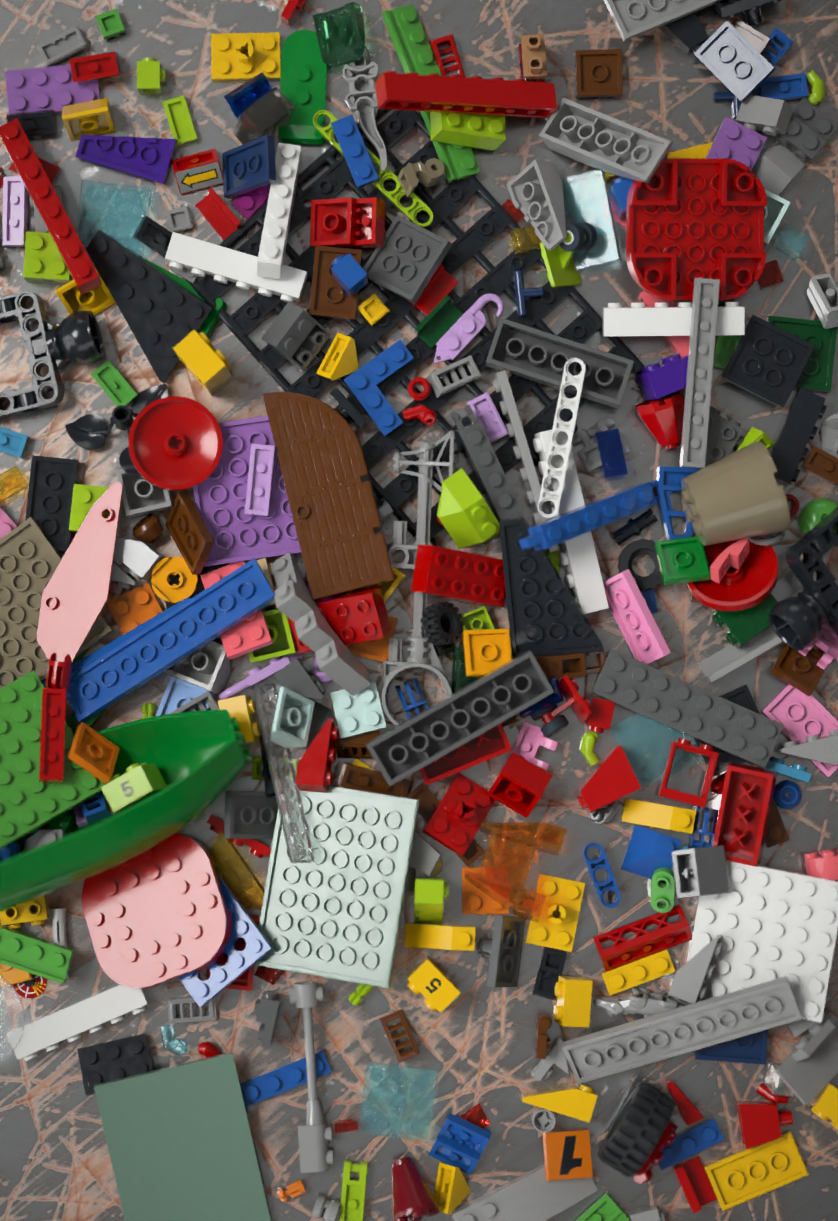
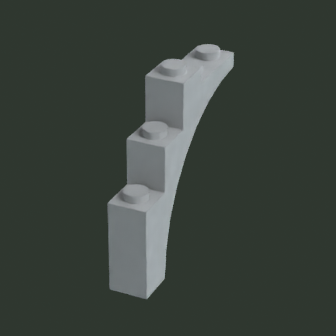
[271,552,371,696]

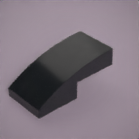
[532,947,567,1000]

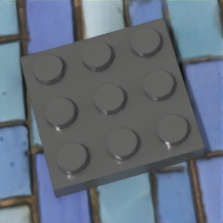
[363,215,452,304]

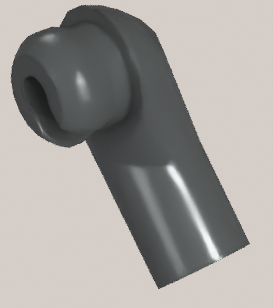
[590,800,624,824]

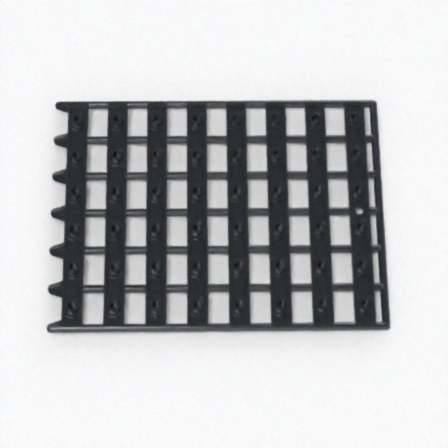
[185,109,644,546]

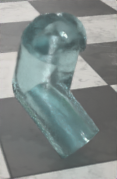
[159,1024,187,1055]

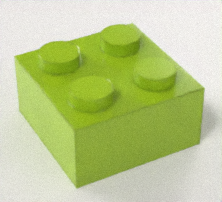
[459,606,494,630]

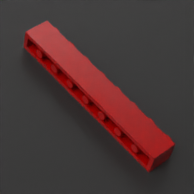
[375,71,558,118]
[0,118,102,295]

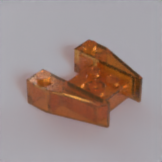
[464,822,567,923]

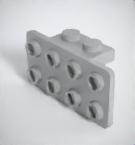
[776,1012,838,1105]

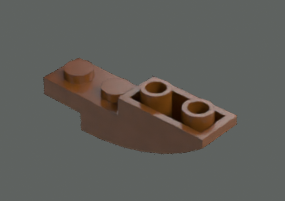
[512,650,605,680]

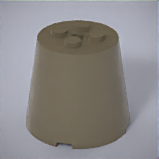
[681,441,790,546]

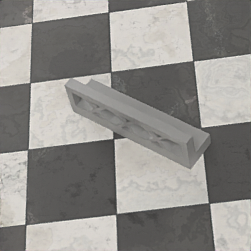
[697,626,783,683]

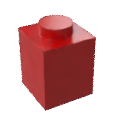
[586,697,615,733]

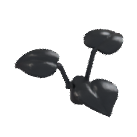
[65,384,169,478]

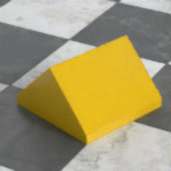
[62,98,116,141]
[55,268,116,315]

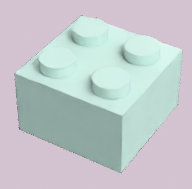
[330,682,387,738]

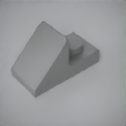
[531,1037,569,1082]

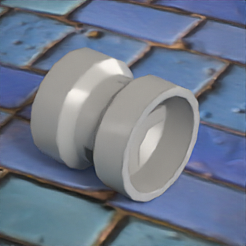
[532,1107,556,1133]
[311,1194,341,1221]

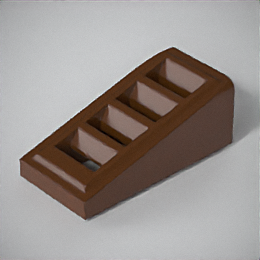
[334,731,380,758]
[380,1009,420,1063]

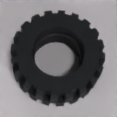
[598,1082,676,1177]

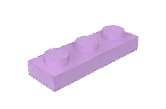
[2,176,28,247]
[245,444,275,516]

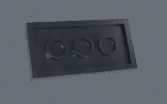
[25,455,79,552]

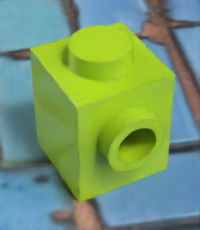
[137,58,166,94]

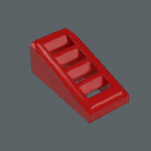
[429,34,466,78]
[665,1079,704,1126]

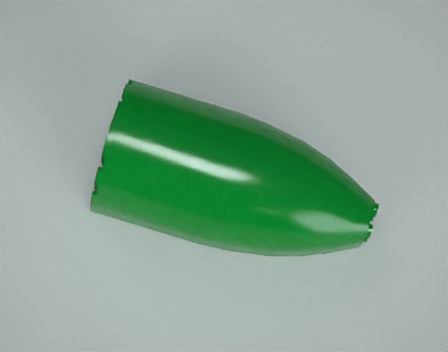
[0,710,252,913]

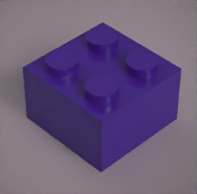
[635,353,688,401]

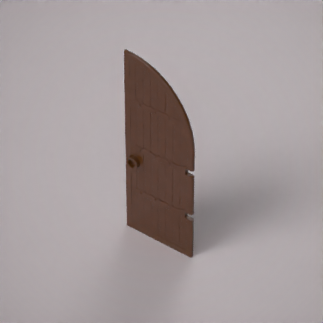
[262,392,395,600]

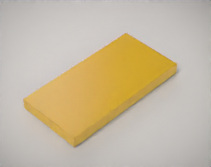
[704,1130,809,1211]

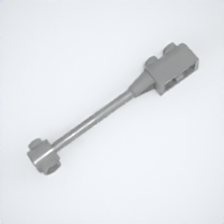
[289,981,334,1173]

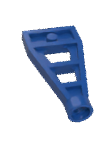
[656,466,702,540]

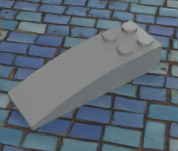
[539,97,673,183]
[452,1164,598,1221]

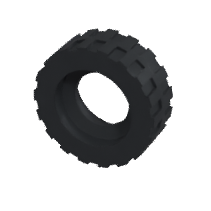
[618,539,663,591]

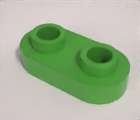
[651,867,675,913]

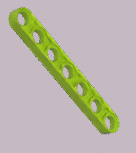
[313,110,433,229]

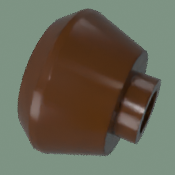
[133,514,163,544]

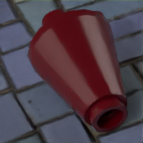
[392,1157,440,1221]

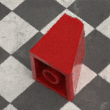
[576,745,641,812]

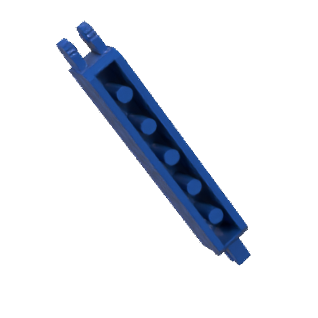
[519,479,659,551]

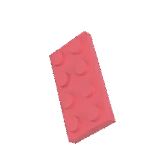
[200,561,273,660]

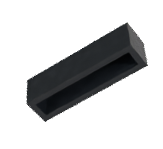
[770,388,827,486]

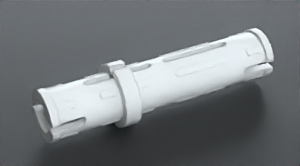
[51,908,69,979]

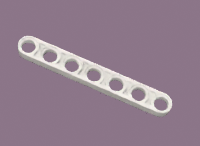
[538,358,585,518]

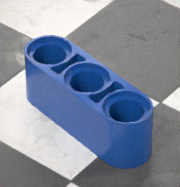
[582,842,621,908]

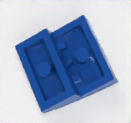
[429,1113,492,1175]

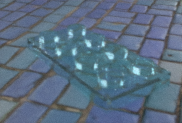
[561,169,622,271]

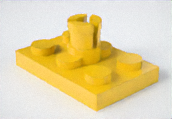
[211,32,281,81]
[526,874,585,952]

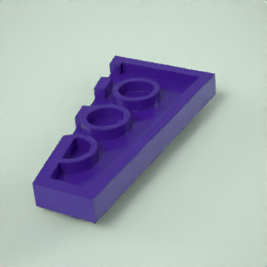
[75,135,177,184]

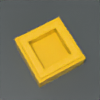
[357,293,390,326]

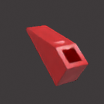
[295,718,339,793]

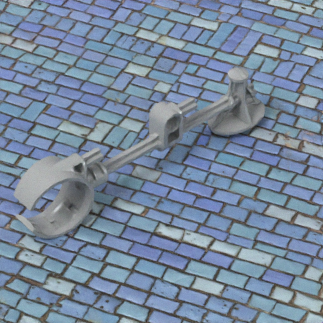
[382,430,459,726]

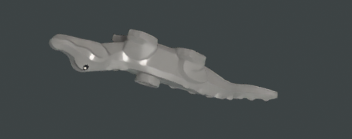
[342,35,388,172]
[594,987,692,1018]

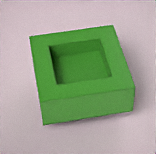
[95,8,126,40]

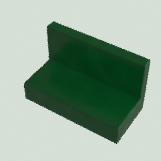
[414,295,463,349]

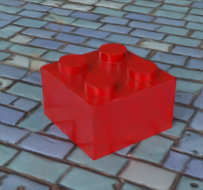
[487,752,553,818]

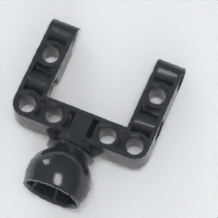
[0,291,104,419]
[768,507,838,651]

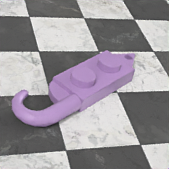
[434,293,504,364]
[219,653,303,700]

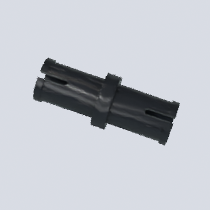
[611,509,658,546]

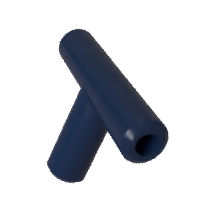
[713,89,760,119]
[514,270,544,317]

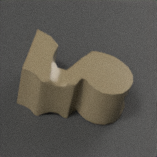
[397,158,444,197]

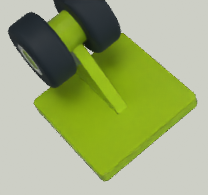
[540,222,597,287]

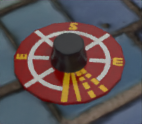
[13,974,47,998]

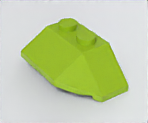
[437,468,500,549]

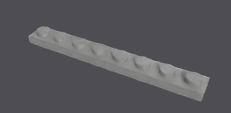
[680,278,720,468]
[493,370,559,553]

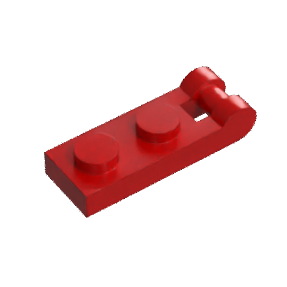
[633,1121,678,1183]

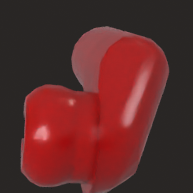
[402,404,437,426]
[198,1041,221,1058]

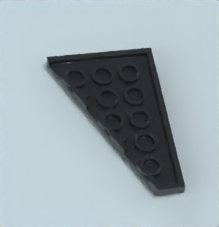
[86,230,214,383]
[499,518,604,658]

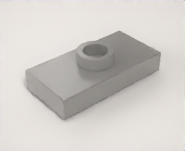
[36,25,88,67]

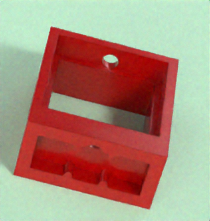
[657,738,719,808]

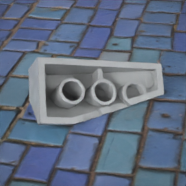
[506,159,566,251]
[164,641,230,695]

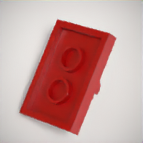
[422,772,496,856]

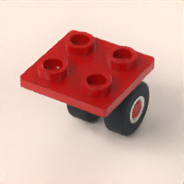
[529,675,592,738]

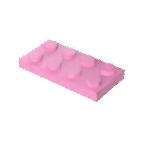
[603,569,671,665]
[761,684,838,777]

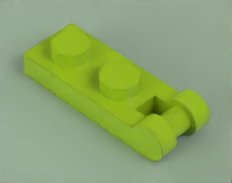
[339,1160,368,1221]

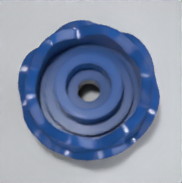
[773,780,802,810]

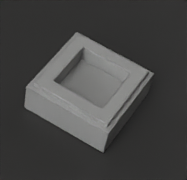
[165,205,194,233]

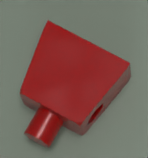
[736,1101,793,1149]

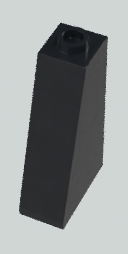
[658,12,709,54]

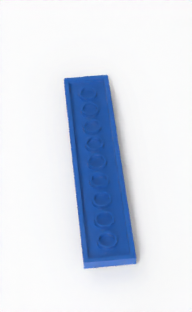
[66,558,275,723]

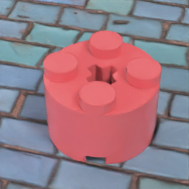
[804,849,838,881]

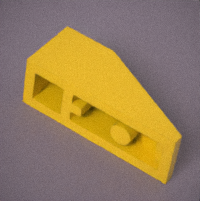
[621,798,696,834]
[404,923,476,951]
[521,1084,598,1123]

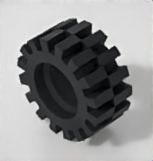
[421,602,463,646]

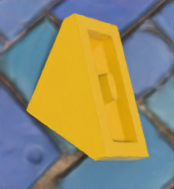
[316,332,359,380]
[433,1162,471,1214]

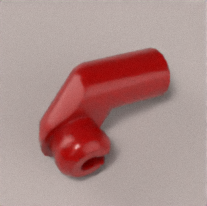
[711,772,726,794]
[756,1083,792,1104]

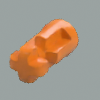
[277,1180,307,1202]

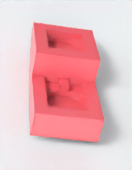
[710,538,750,583]

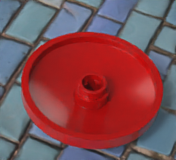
[128,396,223,491]
[686,537,779,611]

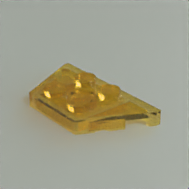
[209,830,265,909]

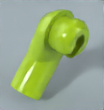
[806,69,826,105]
[580,731,601,767]

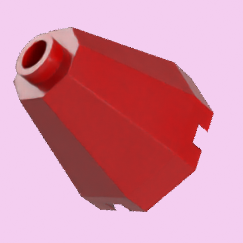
[635,391,684,449]

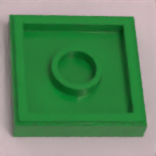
[654,536,711,586]

